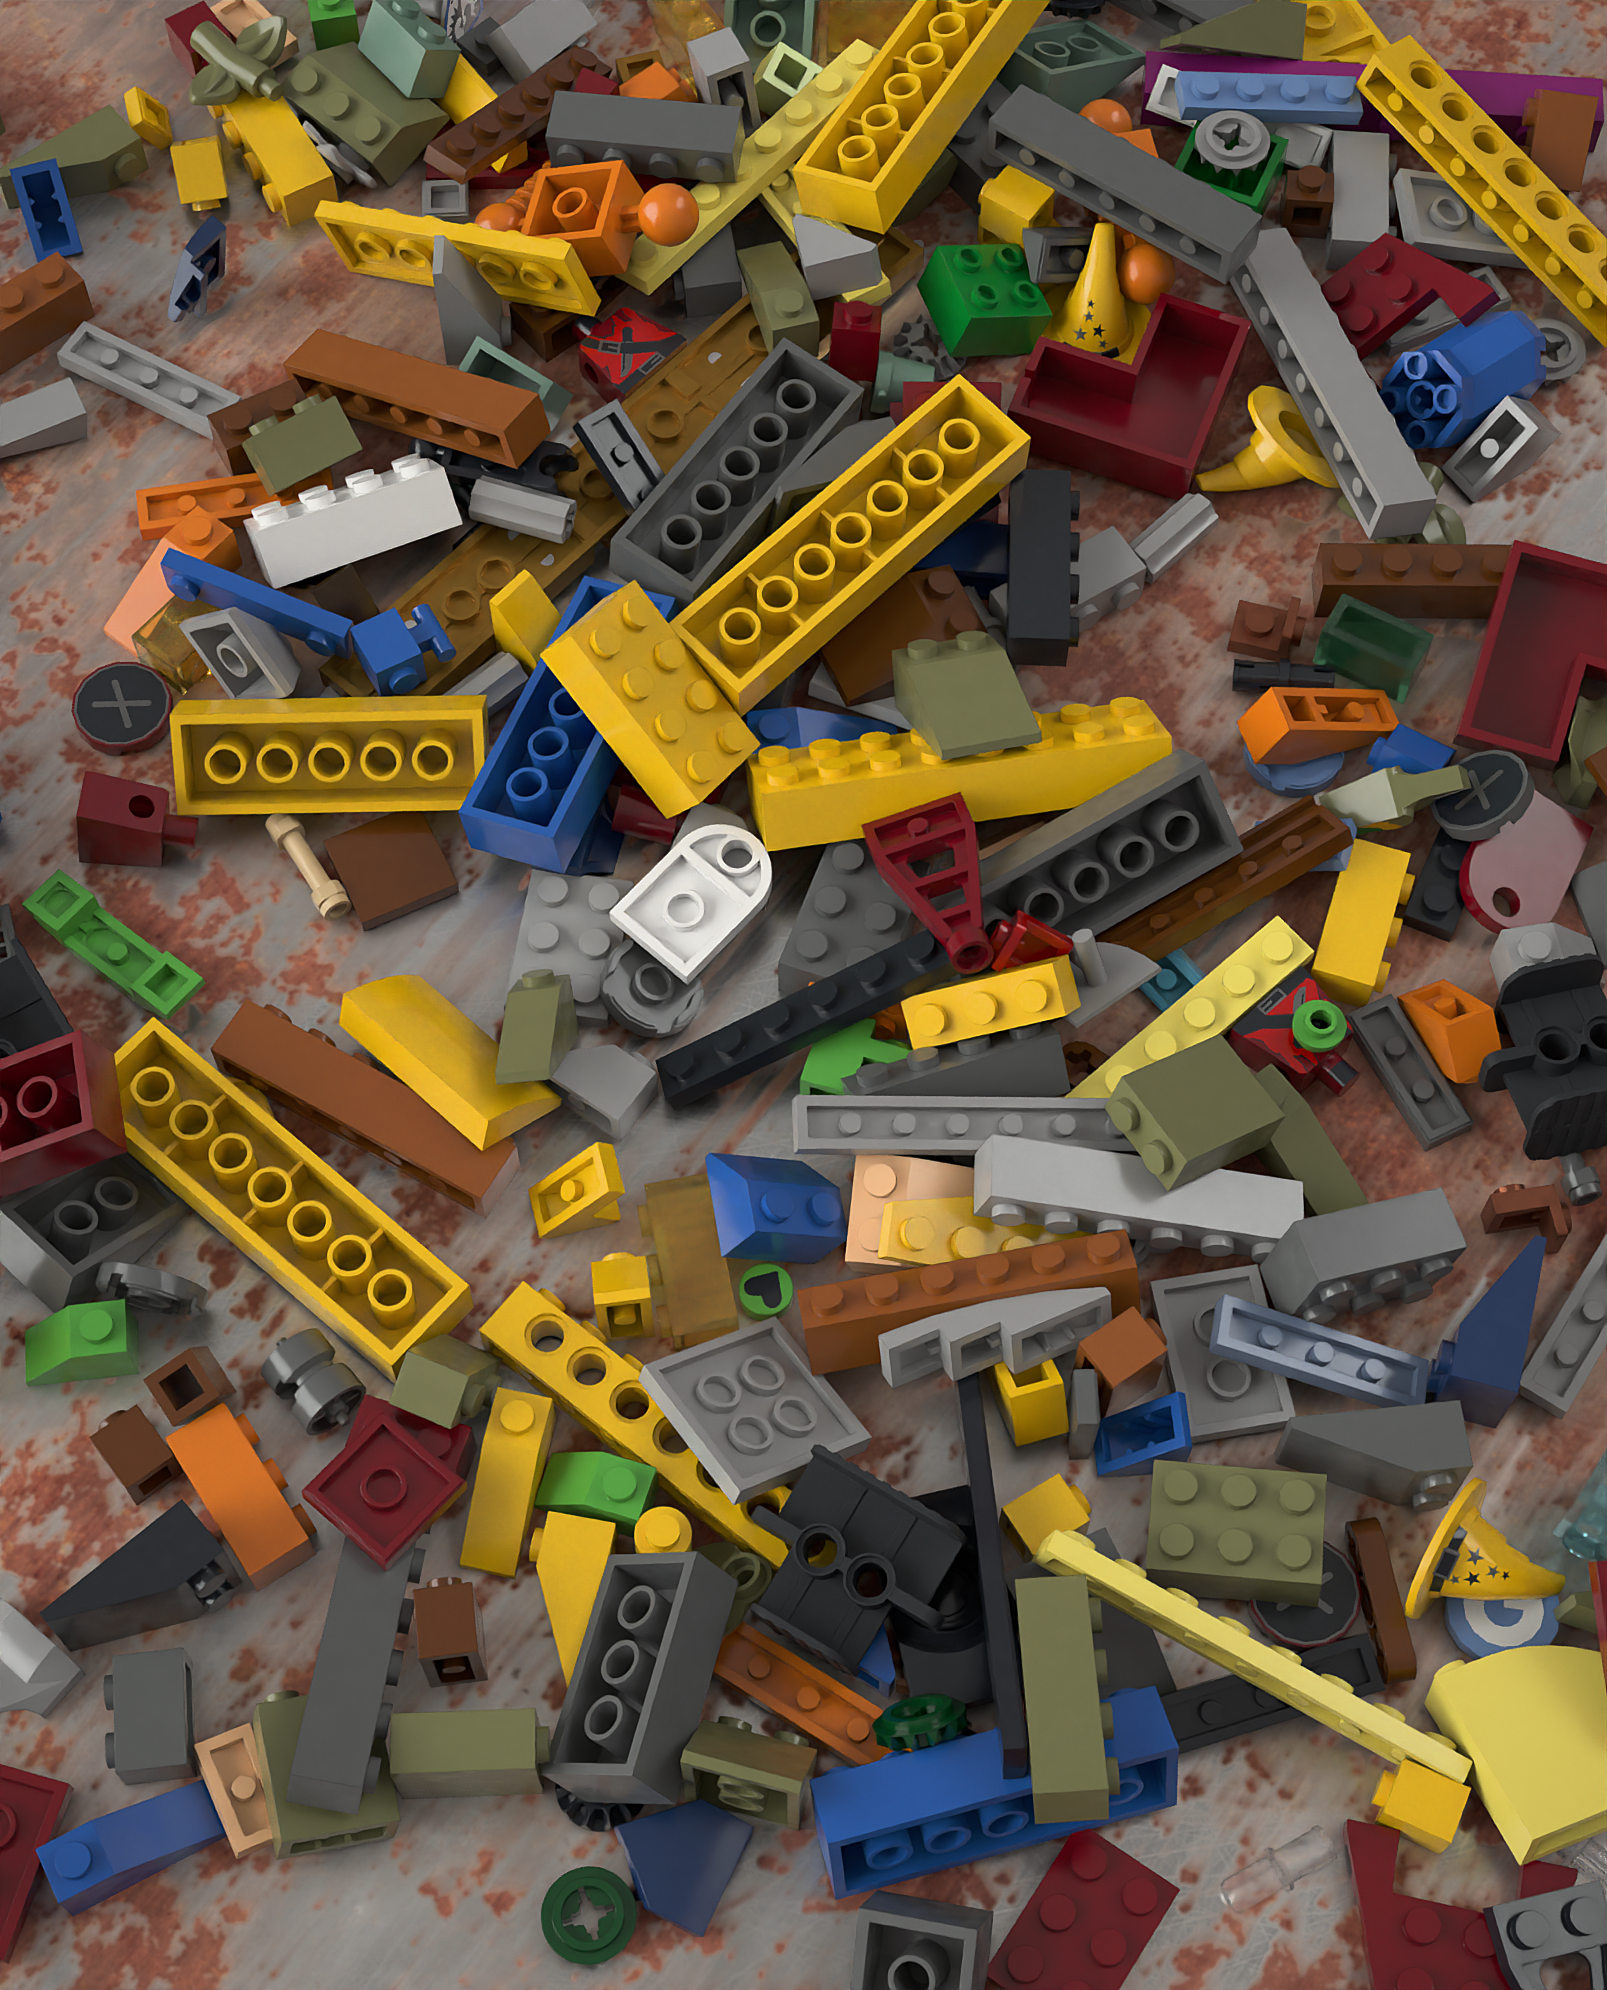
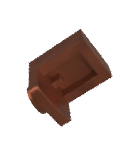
[1480,1184,1572,1254]

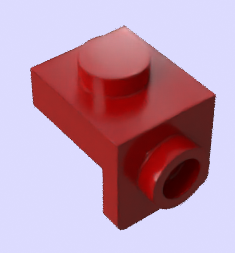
[989,909,1074,972]

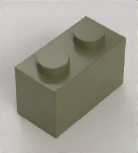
[242,394,363,497]
[389,1334,503,1429]

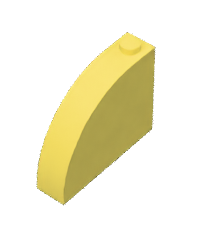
[1424,1645,1607,1866]

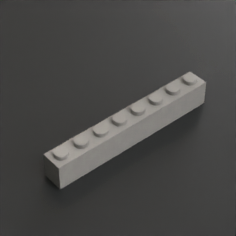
[1229,228,1437,540]

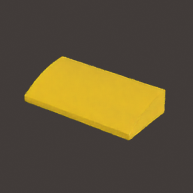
[339,974,562,1151]

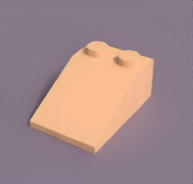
[845,1155,974,1274]

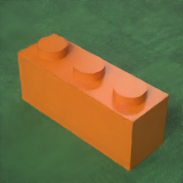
[164,1402,317,1592]

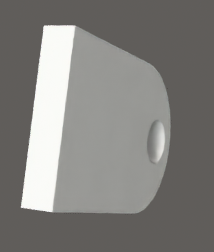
[609,824,772,985]

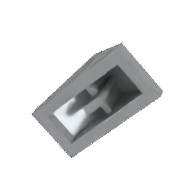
[792,213,883,301]

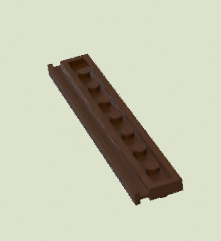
[1046,794,1354,1025]

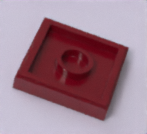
[301,1410,467,1572]

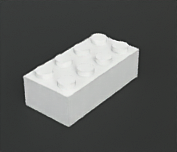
[243,453,463,589]

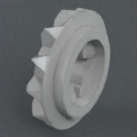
[1194,110,1270,176]
[893,314,968,381]
[1531,319,1586,387]

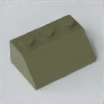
[281,41,450,187]

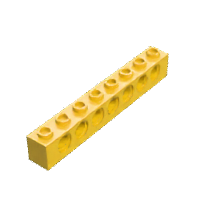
[1355,35,1607,348]
[479,1281,868,1583]

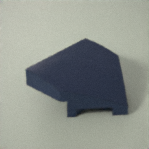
[167,215,227,323]
[614,1799,754,1937]

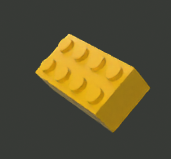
[539,580,761,819]

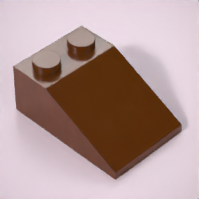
[816,565,990,708]

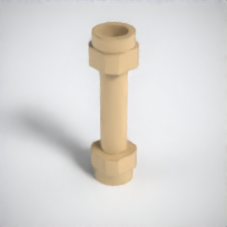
[265,813,352,921]

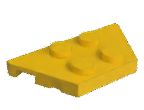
[1257,0,1391,64]

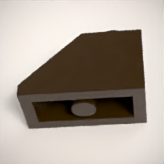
[281,564,381,626]

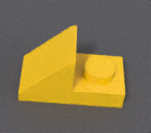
[528,1142,625,1239]

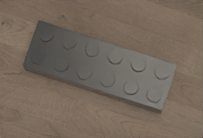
[609,337,865,613]
[923,749,1244,982]

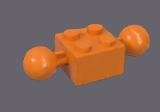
[1078,99,1176,305]
[474,160,699,277]

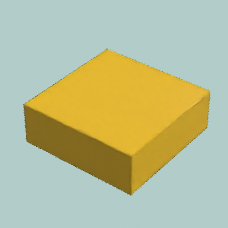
[124,86,173,151]

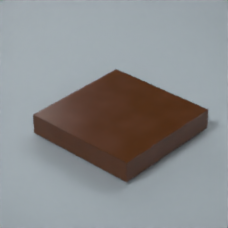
[323,811,459,931]

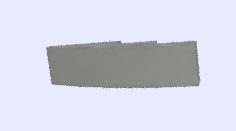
[878,1287,1112,1388]

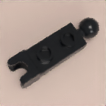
[408,437,579,498]

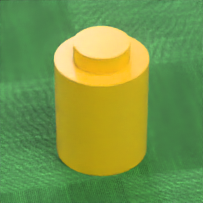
[634,1506,692,1554]

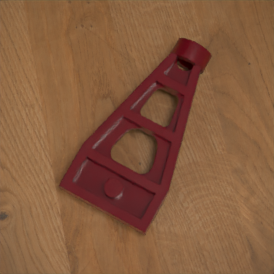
[861,792,994,974]

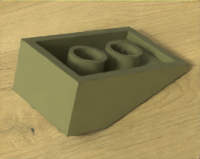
[891,631,1042,760]
[680,1716,818,1831]

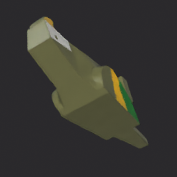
[1319,765,1471,838]

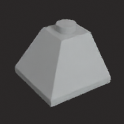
[178,607,302,699]

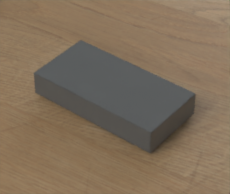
[1066,1369,1100,1460]

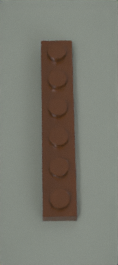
[423,45,612,185]

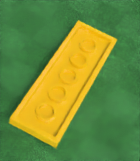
[314,200,601,317]

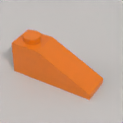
[103,505,243,660]
[1237,687,1400,765]

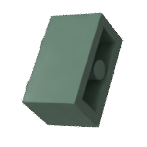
[357,0,461,98]

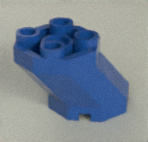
[1378,310,1546,449]

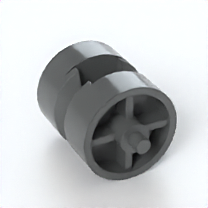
[261,1328,366,1436]

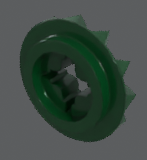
[872,1694,968,1751]
[541,1866,637,1966]

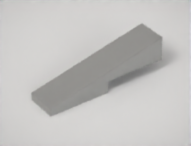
[0,377,87,458]

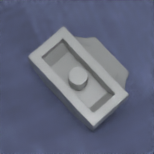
[0,1597,86,1719]

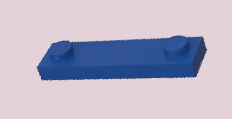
[160,547,354,660]

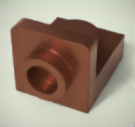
[1227,596,1307,662]

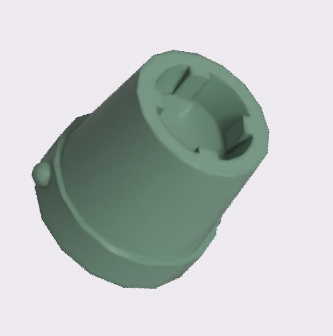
[869,350,935,415]

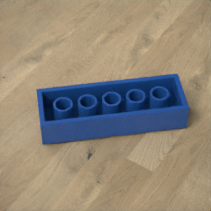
[458,575,680,873]
[809,1685,1179,1900]

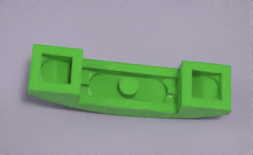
[22,869,206,1020]

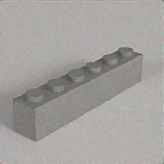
[973,1134,1304,1264]

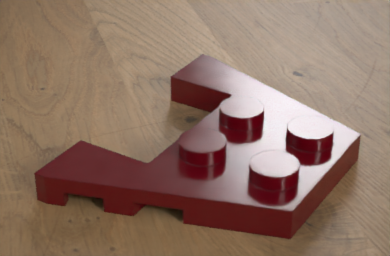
[1320,232,1501,393]
[1343,1819,1578,1990]

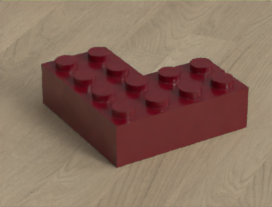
[1007,292,1252,501]
[1452,540,1607,771]

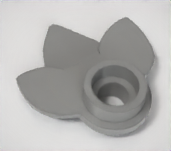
[302,120,377,189]

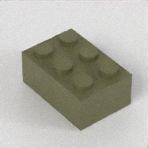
[1145,1460,1327,1607]

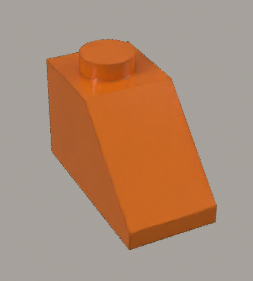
[1397,979,1502,1084]

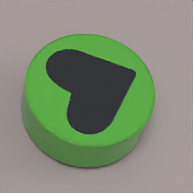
[739,1263,793,1321]

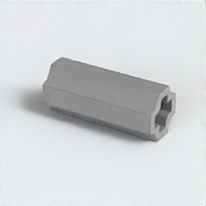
[468,475,577,544]
[1128,493,1219,584]
[442,651,529,718]

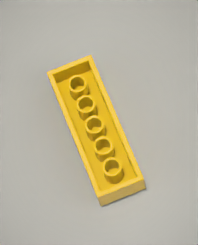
[169,695,490,815]

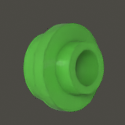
[1292,1000,1347,1053]

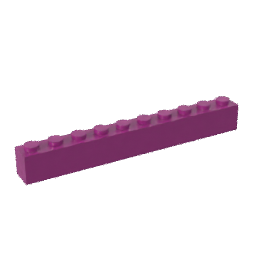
[1140,51,1604,152]

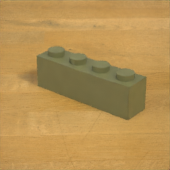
[1015,1574,1120,1824]

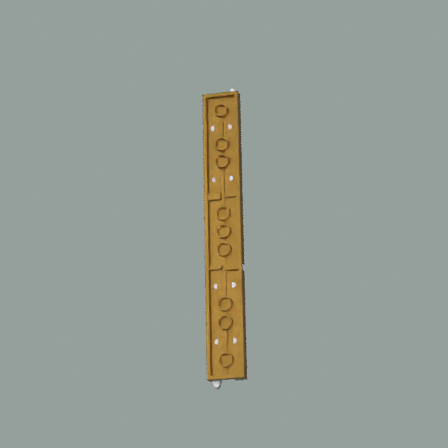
[319,224,924,698]

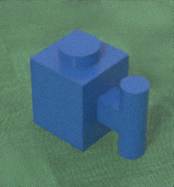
[349,604,456,697]
[1366,724,1457,812]

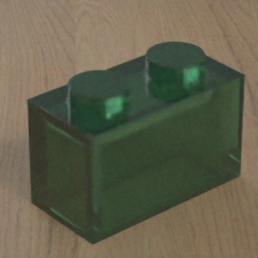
[1313,593,1435,704]

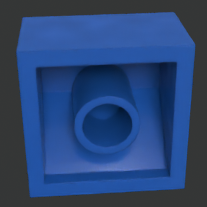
[705,1153,848,1264]

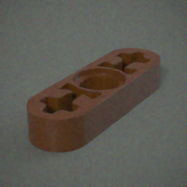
[1345,1517,1417,1685]

